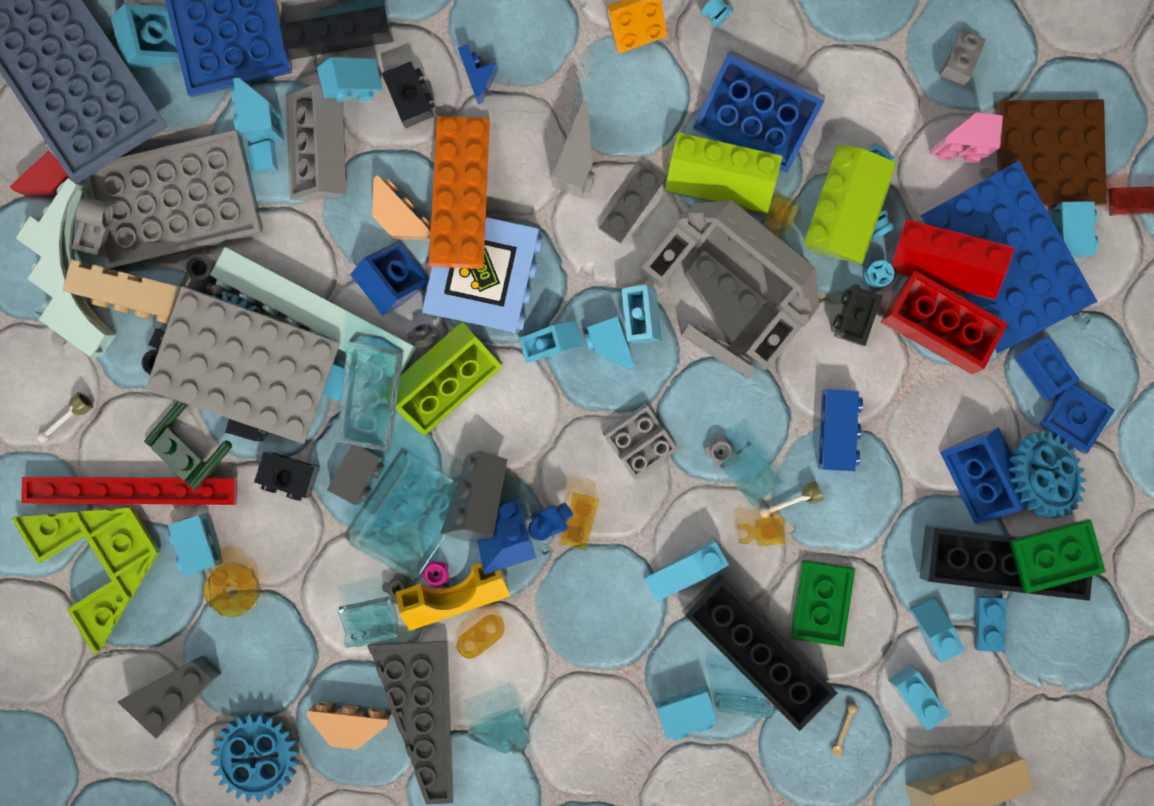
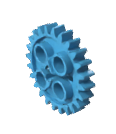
[1009,432,1086,519]
[211,712,300,802]

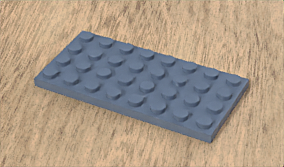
[0,0,168,184]

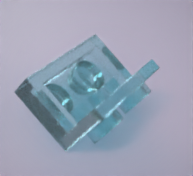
[338,596,399,648]

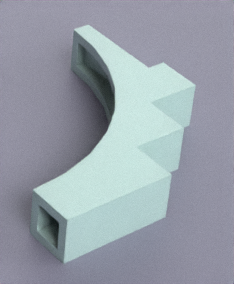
[16,178,116,357]

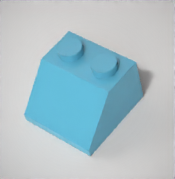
[111,3,180,69]

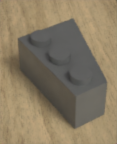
[685,250,766,344]
[440,451,508,541]
[118,655,221,739]

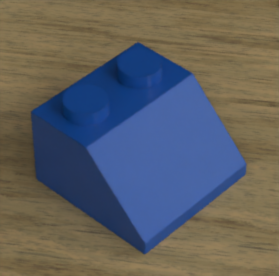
[350,240,429,316]
[477,498,536,574]

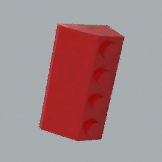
[892,219,1014,300]
[881,270,1008,374]

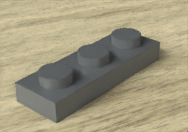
[599,163,666,244]

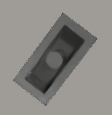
[327,443,385,505]

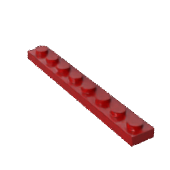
[21,477,237,505]

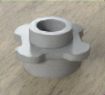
[705,436,737,468]

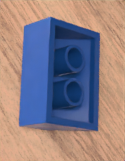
[940,427,1028,524]

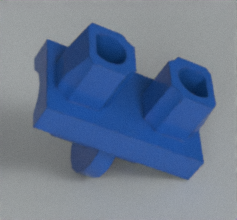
[528,502,574,541]

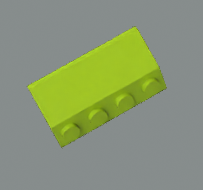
[665,132,782,214]
[803,144,897,265]
[383,322,503,436]

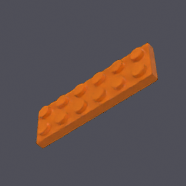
[429,116,490,269]

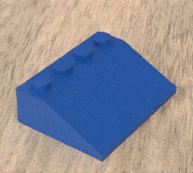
[693,50,825,173]

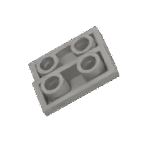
[602,403,678,480]

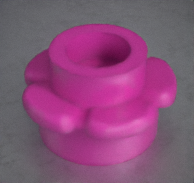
[423,561,449,587]

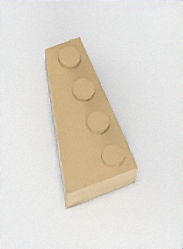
[62,259,181,324]
[905,752,1034,806]

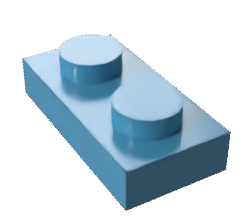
[975,596,1007,652]

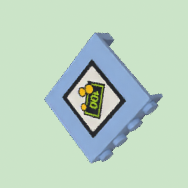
[422,217,543,335]

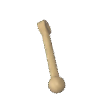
[831,703,858,756]

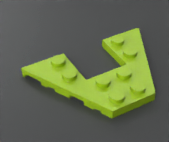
[11,507,161,655]

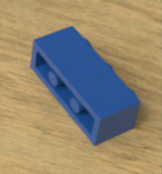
[818,389,863,471]

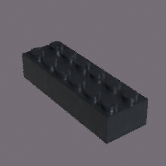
[919,525,1093,601]
[682,574,838,732]

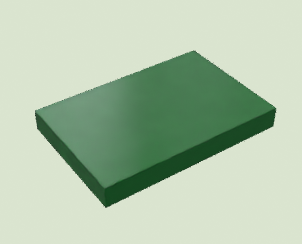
[1009,519,1106,593]
[790,559,855,647]

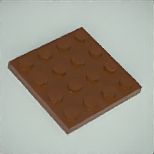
[996,99,1107,207]

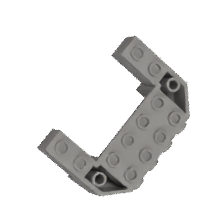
[640,200,819,371]

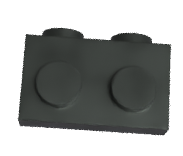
[832,284,882,346]

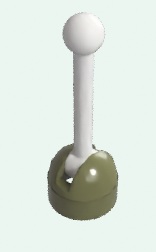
[37,392,93,442]
[760,481,824,518]

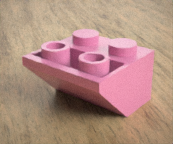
[930,113,1003,163]

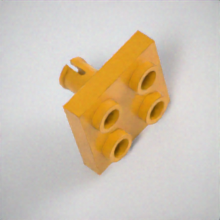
[607,0,668,54]

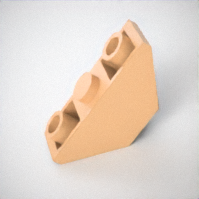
[372,175,431,241]
[307,702,392,749]

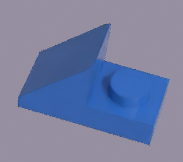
[458,44,498,104]

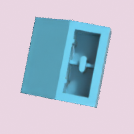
[231,78,284,144]

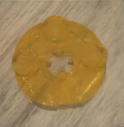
[204,563,260,617]

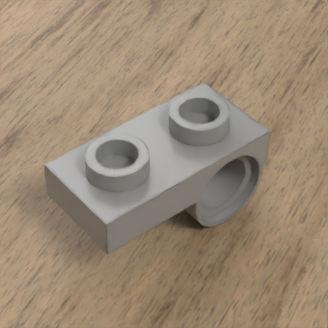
[939,28,986,87]
[72,197,116,257]

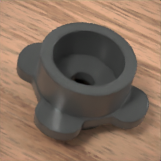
[407,324,438,347]
[382,572,413,604]

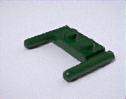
[144,401,232,490]

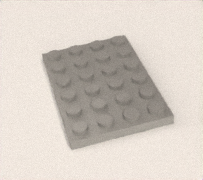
[85,130,263,270]
[145,286,341,444]

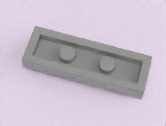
[681,324,756,379]

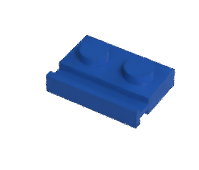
[1014,336,1080,402]

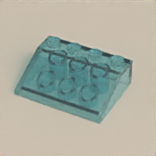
[344,446,458,581]

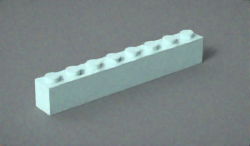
[210,247,417,377]

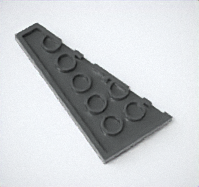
[367,641,454,804]

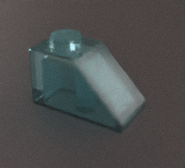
[468,708,531,754]

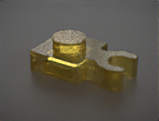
[763,196,799,238]
[737,517,785,546]

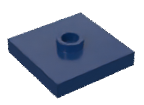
[1039,383,1115,454]

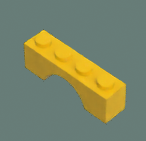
[396,563,511,631]

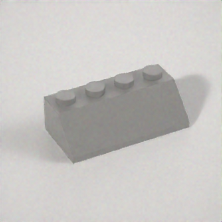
[286,84,347,200]

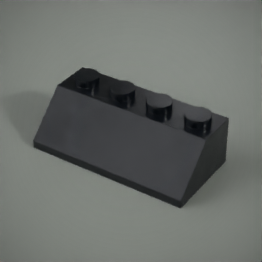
[280,0,394,60]

